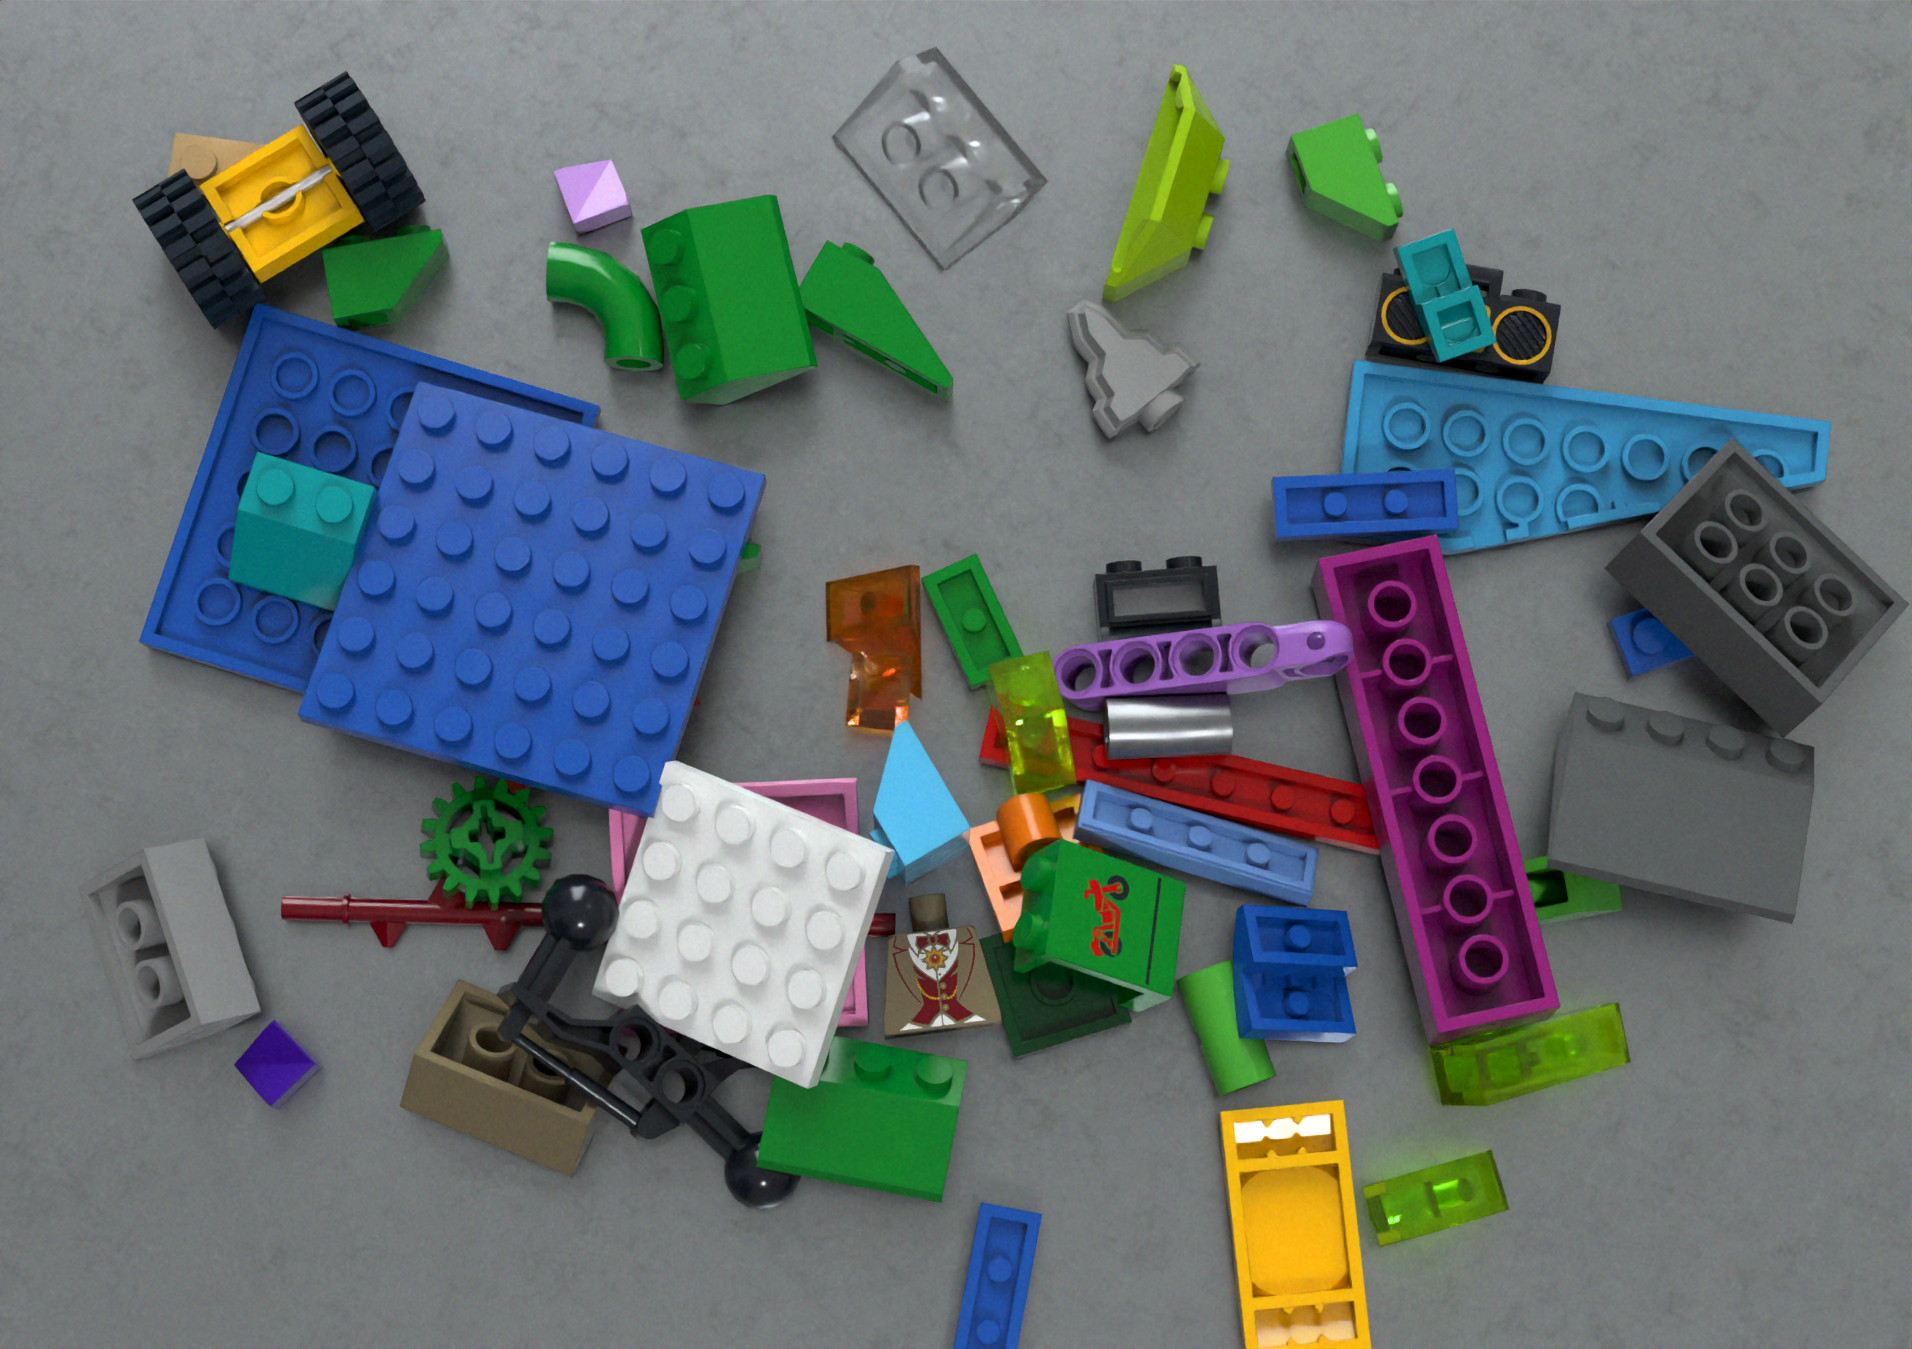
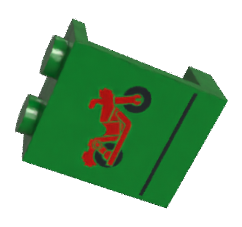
[1013,839,1186,1012]

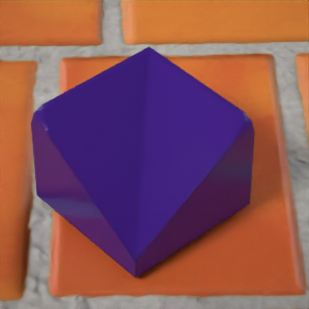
[234,1020,322,1109]

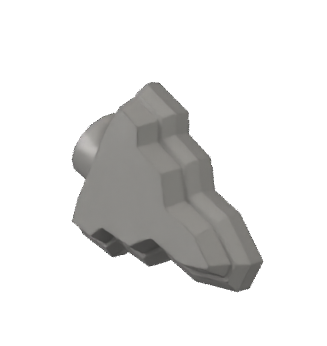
[1067,299,1201,439]

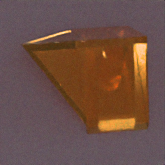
[826,564,922,700]

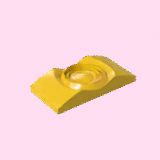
[1219,1100,1372,1349]

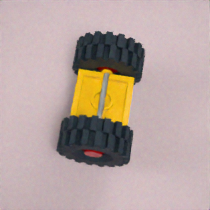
[132,71,426,329]

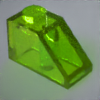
[986,650,1077,796]
[1363,1149,1510,1247]

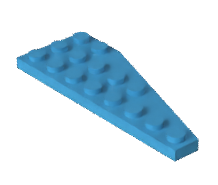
[1332,360,1831,555]

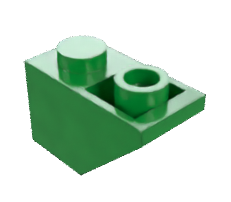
[322,225,449,332]

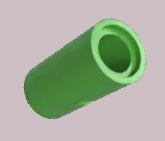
[1176,959,1277,1097]

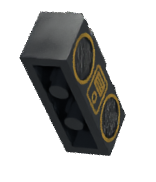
[1365,263,1561,384]

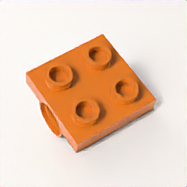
[969,792,1104,943]

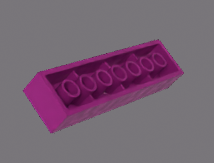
[1311,534,1561,1046]

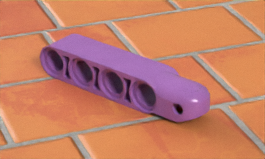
[1050,620,1354,712]

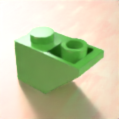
[1285,113,1403,242]

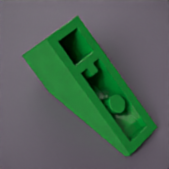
[799,240,954,403]

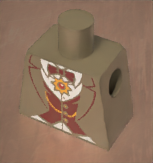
[884,894,1002,1040]

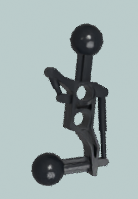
[496,874,801,1211]

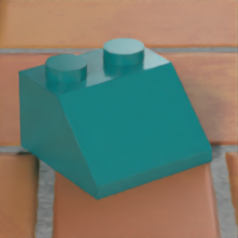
[228,452,379,612]

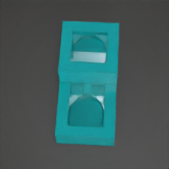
[1393,228,1497,362]

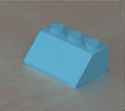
[869,719,971,887]

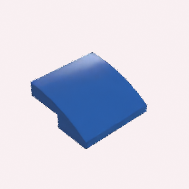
[1233,904,1358,1043]

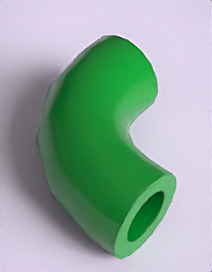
[546,242,664,371]

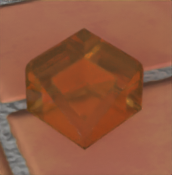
[845,651,914,731]

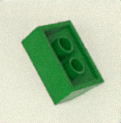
[640,194,818,405]
[756,1035,968,1203]

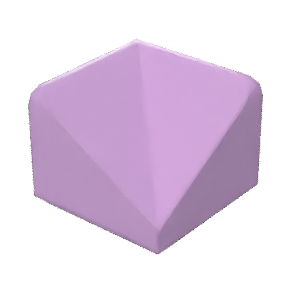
[553,159,633,236]

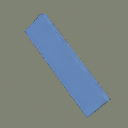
[1072,779,1320,908]

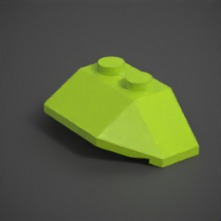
[1102,63,1231,303]

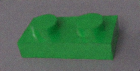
[921,553,1027,691]

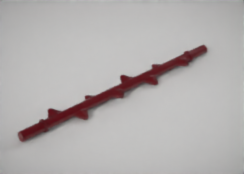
[281,877,896,951]

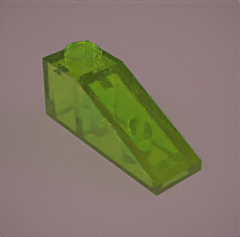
[1430,1002,1631,1106]

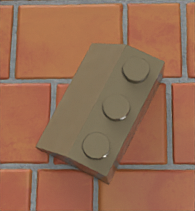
[400,980,629,1177]

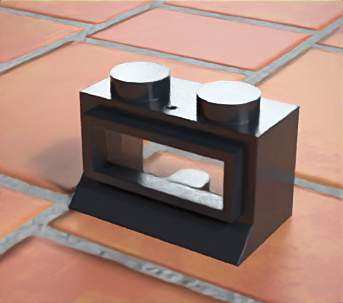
[1093,556,1223,643]

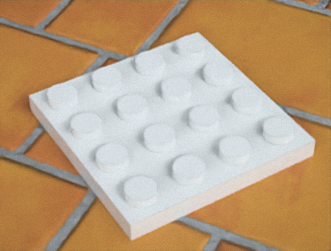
[591,760,895,1089]

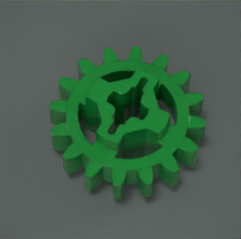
[420,775,554,911]

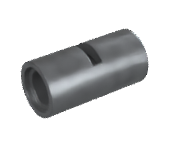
[1103,694,1233,760]

